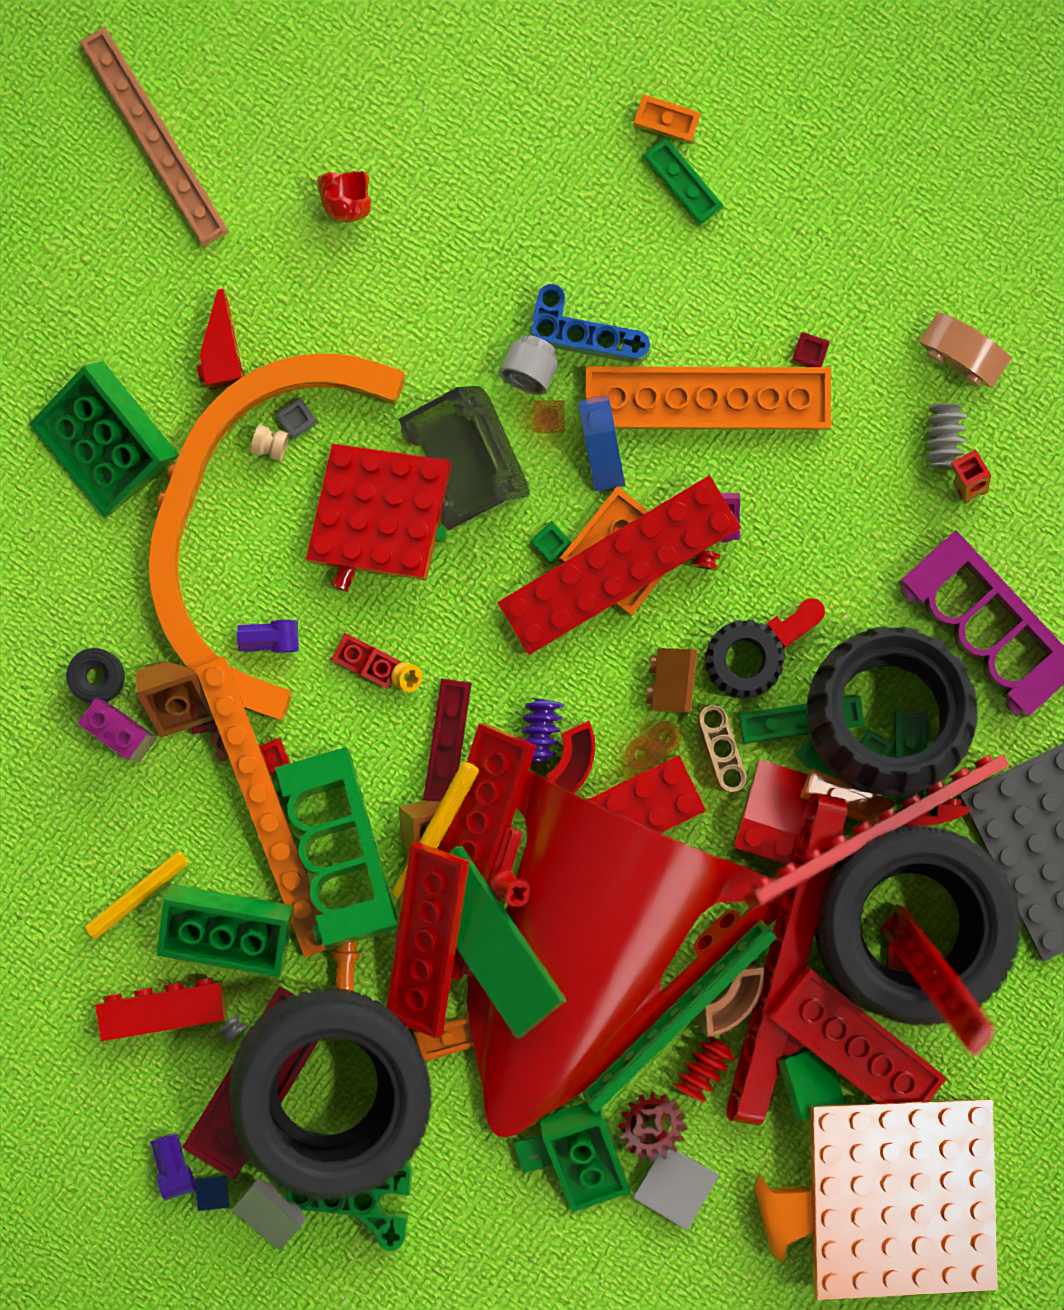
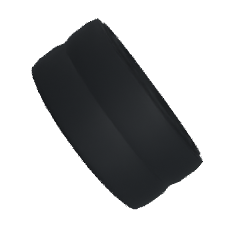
[66,648,125,704]

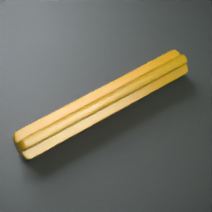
[85,852,189,939]

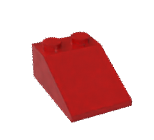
[732,759,808,865]

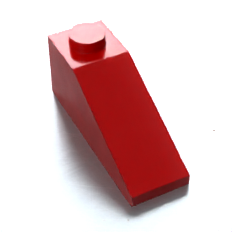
[196,288,244,390]

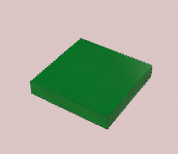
[778,1049,846,1122]

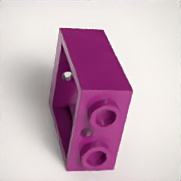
[77,698,158,762]

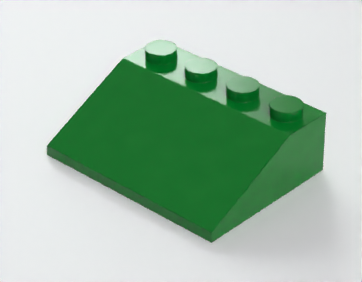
[29,361,179,518]

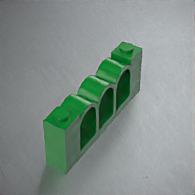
[273,747,399,950]

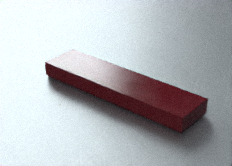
[423,678,472,802]

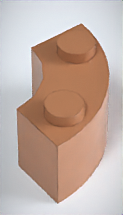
[919,312,1012,388]
[698,960,764,1037]

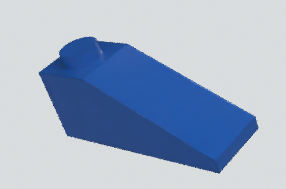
[578,395,626,492]

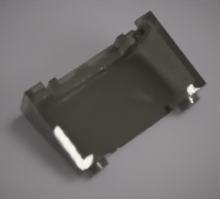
[398,386,530,531]

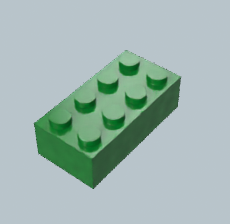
[157,884,293,977]

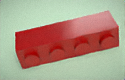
[95,977,228,1042]

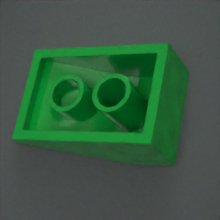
[539,1102,631,1213]

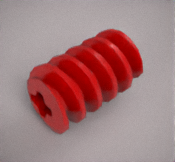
[671,1036,736,1102]

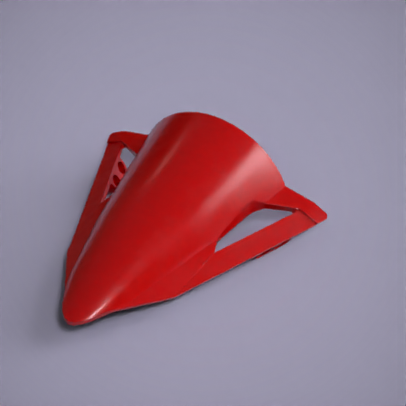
[466,771,784,1138]

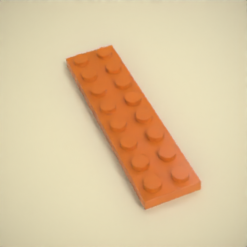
[586,366,831,430]

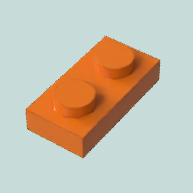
[633,94,701,144]

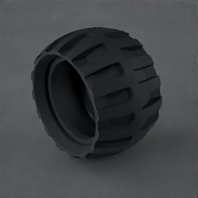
[806,626,978,797]

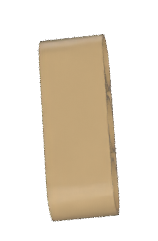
[698,705,746,793]

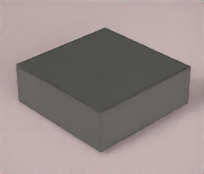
[275,397,318,440]

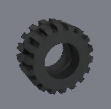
[705,619,785,699]

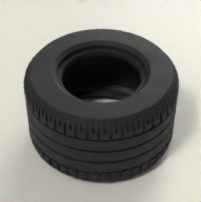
[815,826,1021,1026]
[230,988,432,1200]

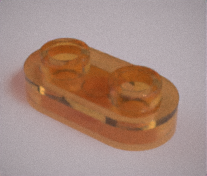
[625,721,682,770]

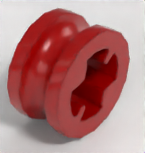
[691,551,721,571]

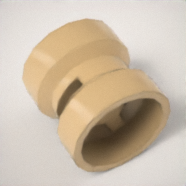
[251,424,289,462]

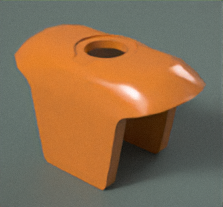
[754,1174,813,1263]

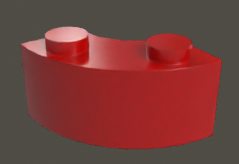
[546,721,595,794]

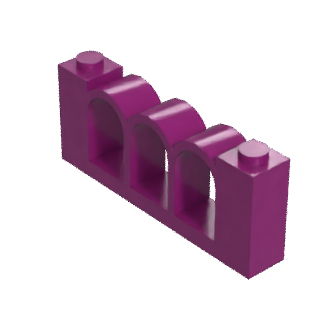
[898,530,1064,718]

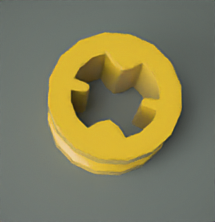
[391,662,423,692]

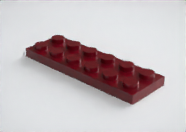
[182,985,320,1180]

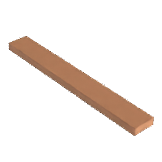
[79,26,229,247]

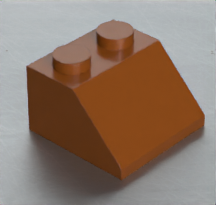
[646,648,697,715]

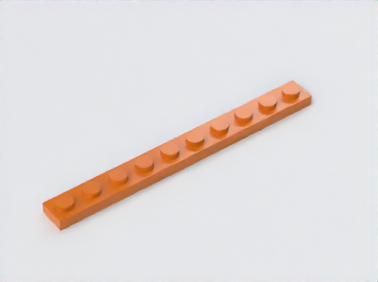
[195,656,327,957]

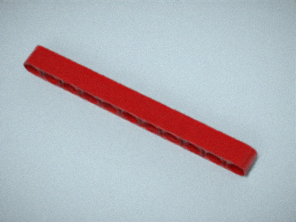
[726,793,847,1126]

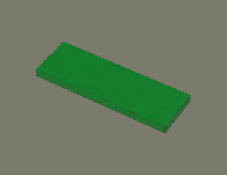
[449,846,566,1038]

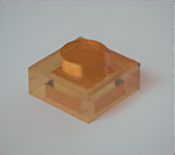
[534,400,565,433]

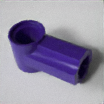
[237,620,299,653]
[150,1133,196,1201]

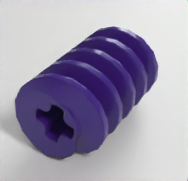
[521,698,564,764]

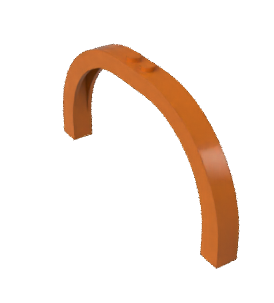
[149,354,406,721]

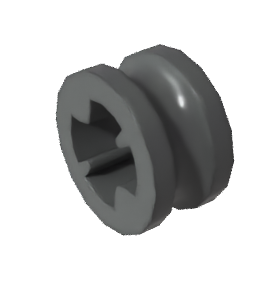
[217,1014,248,1044]

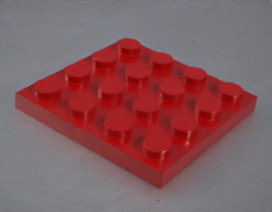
[306,443,452,581]

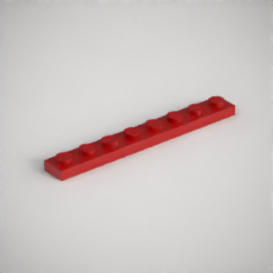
[880,904,996,1057]

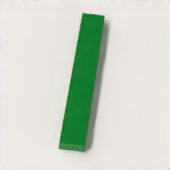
[583,920,777,1113]

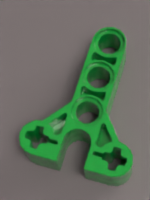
[286,1161,413,1251]

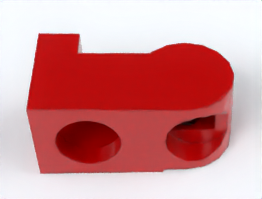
[951,449,991,504]
[765,598,825,650]

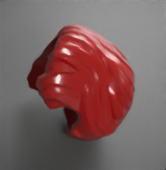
[317,171,371,223]

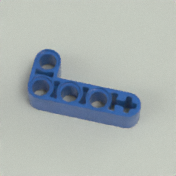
[532,284,650,363]

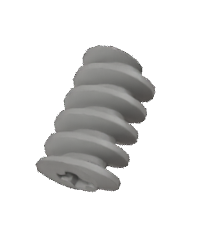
[925,403,968,469]

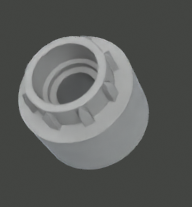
[498,335,558,395]

